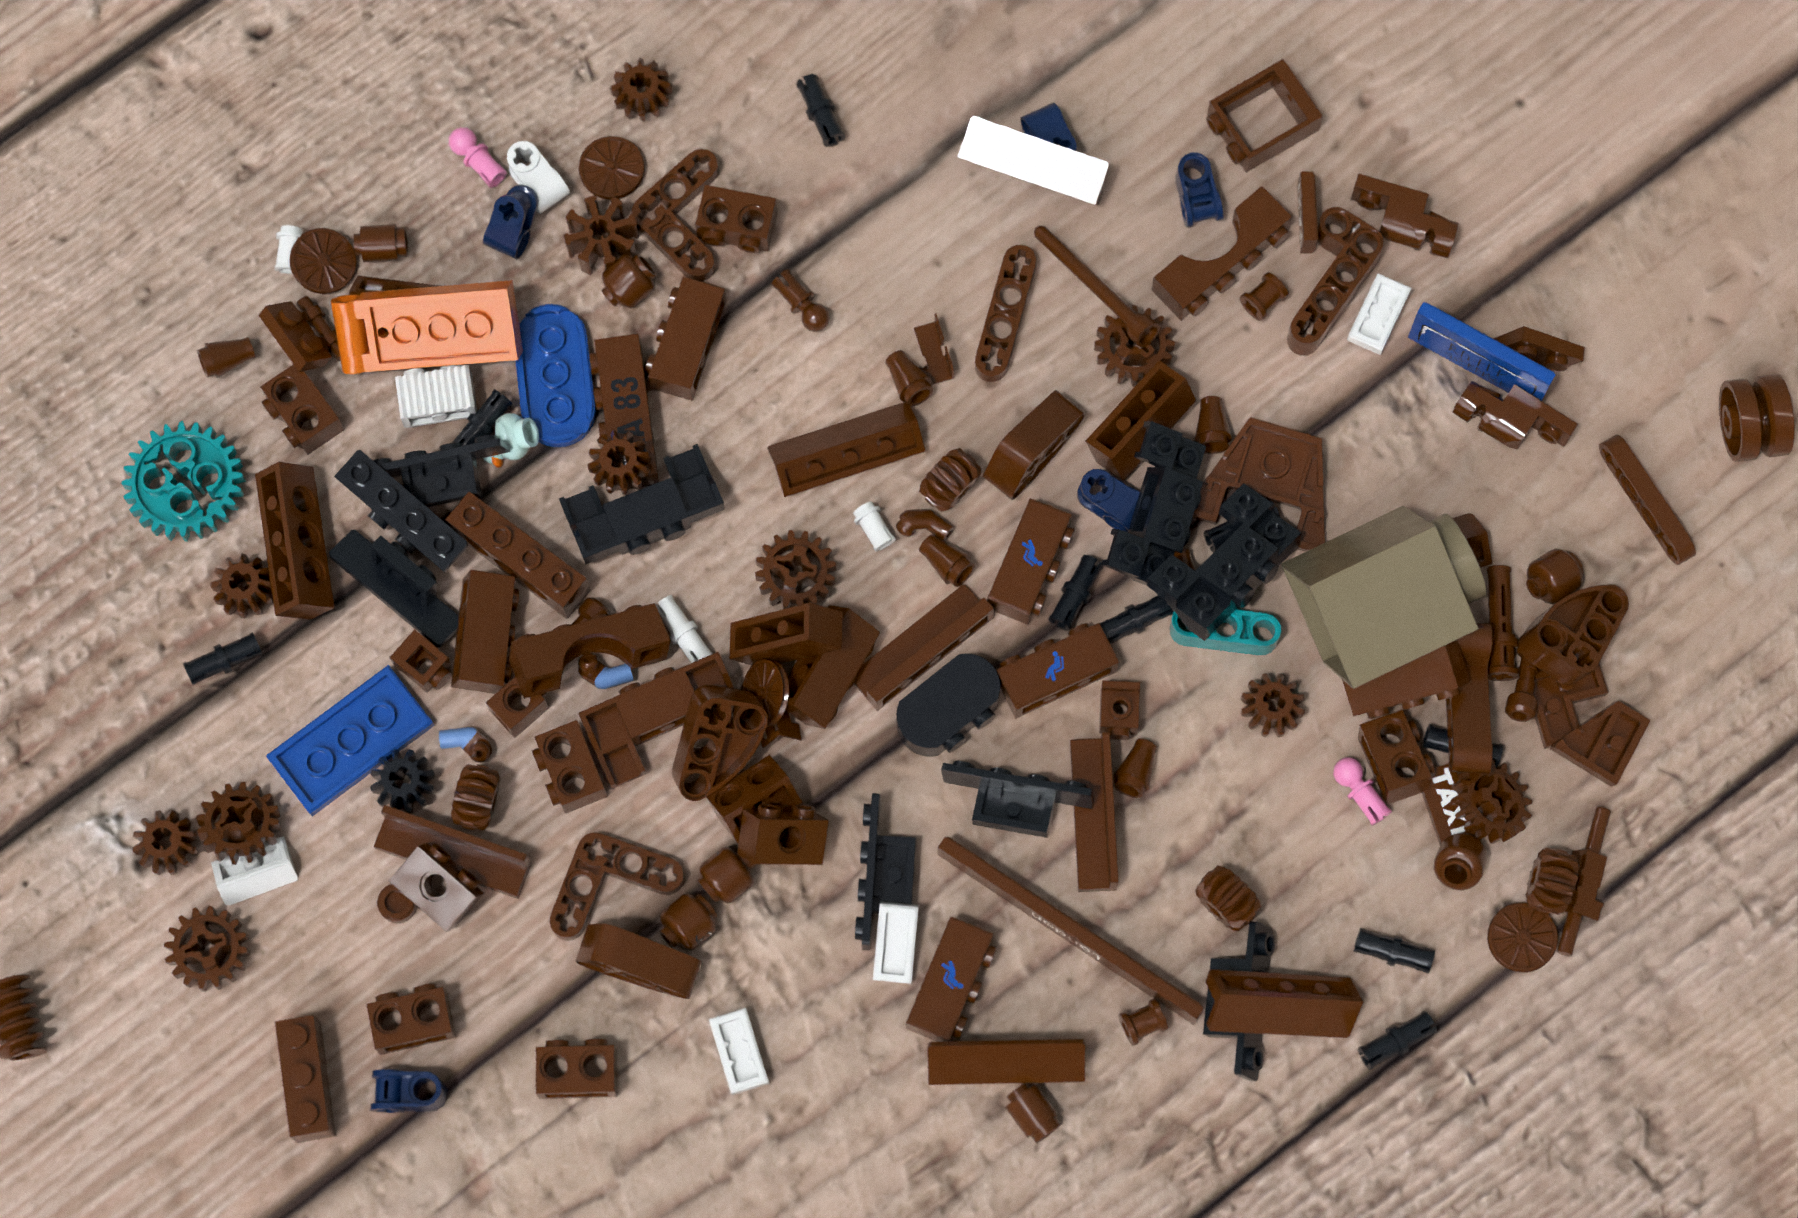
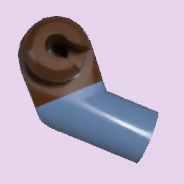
[578,653,634,689]
[439,727,492,763]

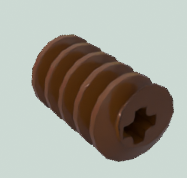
[0,974,48,1061]

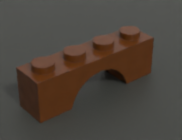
[1152,186,1292,321]
[509,603,671,699]

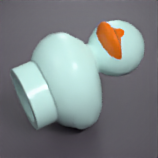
[483,413,539,468]

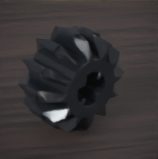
[370,749,436,814]

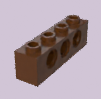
[255,462,334,620]
[445,491,591,619]

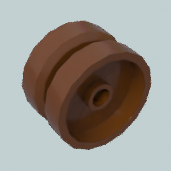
[1719,374,1795,462]

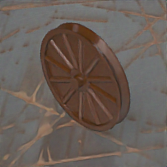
[579,136,645,200]
[289,228,356,294]
[742,659,789,728]
[1487,903,1558,973]

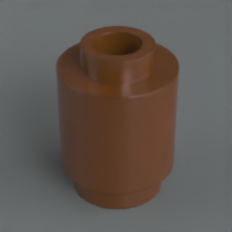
[353,224,408,263]
[1005,1083,1061,1144]

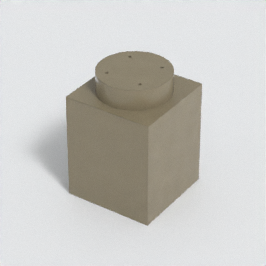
[1281,506,1486,689]

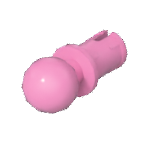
[449,128,507,188]
[1333,757,1392,826]

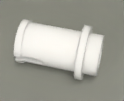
[275,225,303,274]
[853,501,896,552]

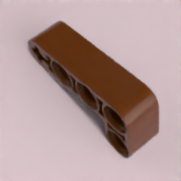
[1287,207,1384,356]
[1446,623,1492,774]

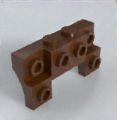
[578,652,747,789]

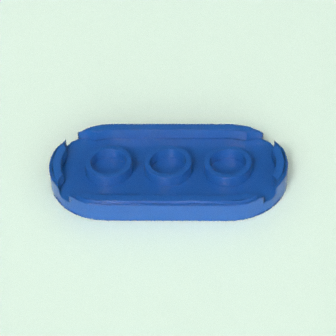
[515,304,596,447]

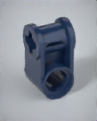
[1020,102,1077,151]
[1175,152,1223,228]
[483,184,538,260]
[1077,469,1140,532]
[370,1069,448,1113]

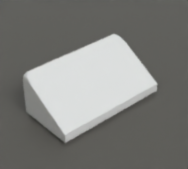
[211,836,298,905]

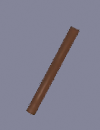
[1557,807,1611,956]

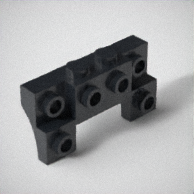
[1101,421,1206,586]
[559,444,725,565]
[1147,483,1301,641]

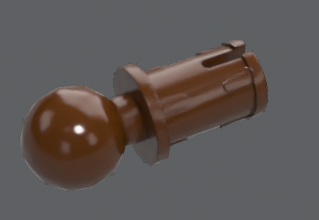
[771,269,830,332]

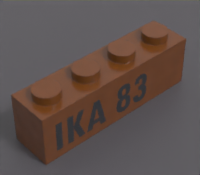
[589,334,659,491]

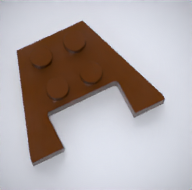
[1193,417,1325,552]

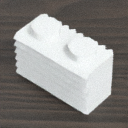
[395,365,477,428]

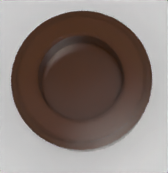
[377,884,417,923]

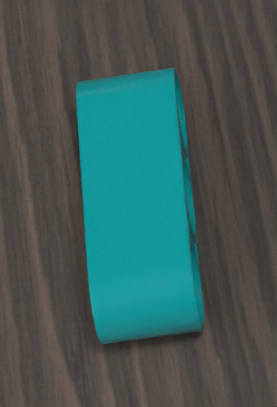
[1169,609,1281,656]

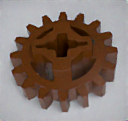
[1094,305,1175,387]
[755,530,837,609]
[1451,759,1532,844]
[196,782,282,865]
[164,906,251,992]

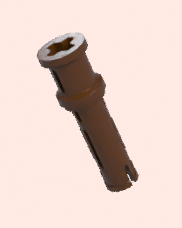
[1487,565,1519,681]

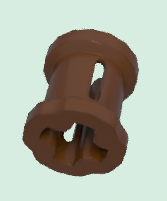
[1239,272,1289,321]
[1118,999,1168,1046]

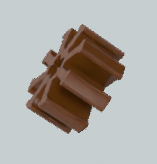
[564,196,639,275]

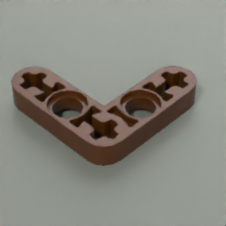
[632,149,719,282]
[549,832,685,941]

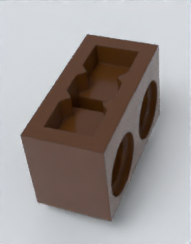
[695,185,778,253]
[261,364,344,455]
[1358,710,1435,805]
[532,720,608,814]
[706,754,802,844]
[366,983,456,1055]
[536,1039,617,1099]

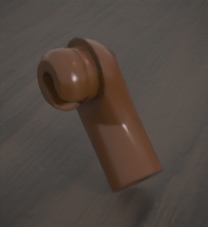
[896,509,954,541]

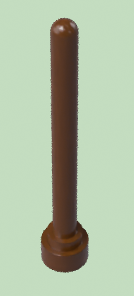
[1034,226,1160,347]

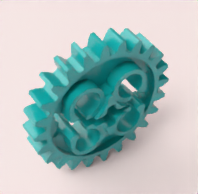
[121,421,246,542]

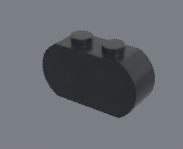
[896,654,1000,757]

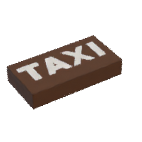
[1297,171,1318,254]
[1422,763,1476,845]

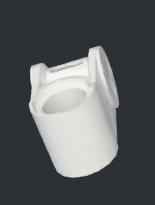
[507,141,570,214]

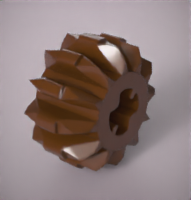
[611,57,673,122]
[587,430,652,495]
[919,448,982,512]
[211,553,272,619]
[1241,673,1305,737]
[451,764,500,831]
[132,810,199,875]
[1525,848,1579,915]
[1195,865,1261,931]

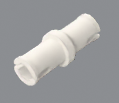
[656,595,713,663]

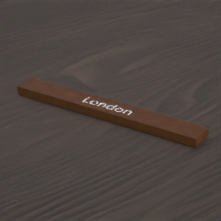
[938,836,1204,1025]

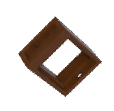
[1206,59,1323,173]

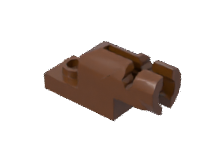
[1350,173,1459,259]
[1452,381,1578,449]

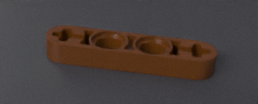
[975,245,1036,382]
[1599,434,1696,565]

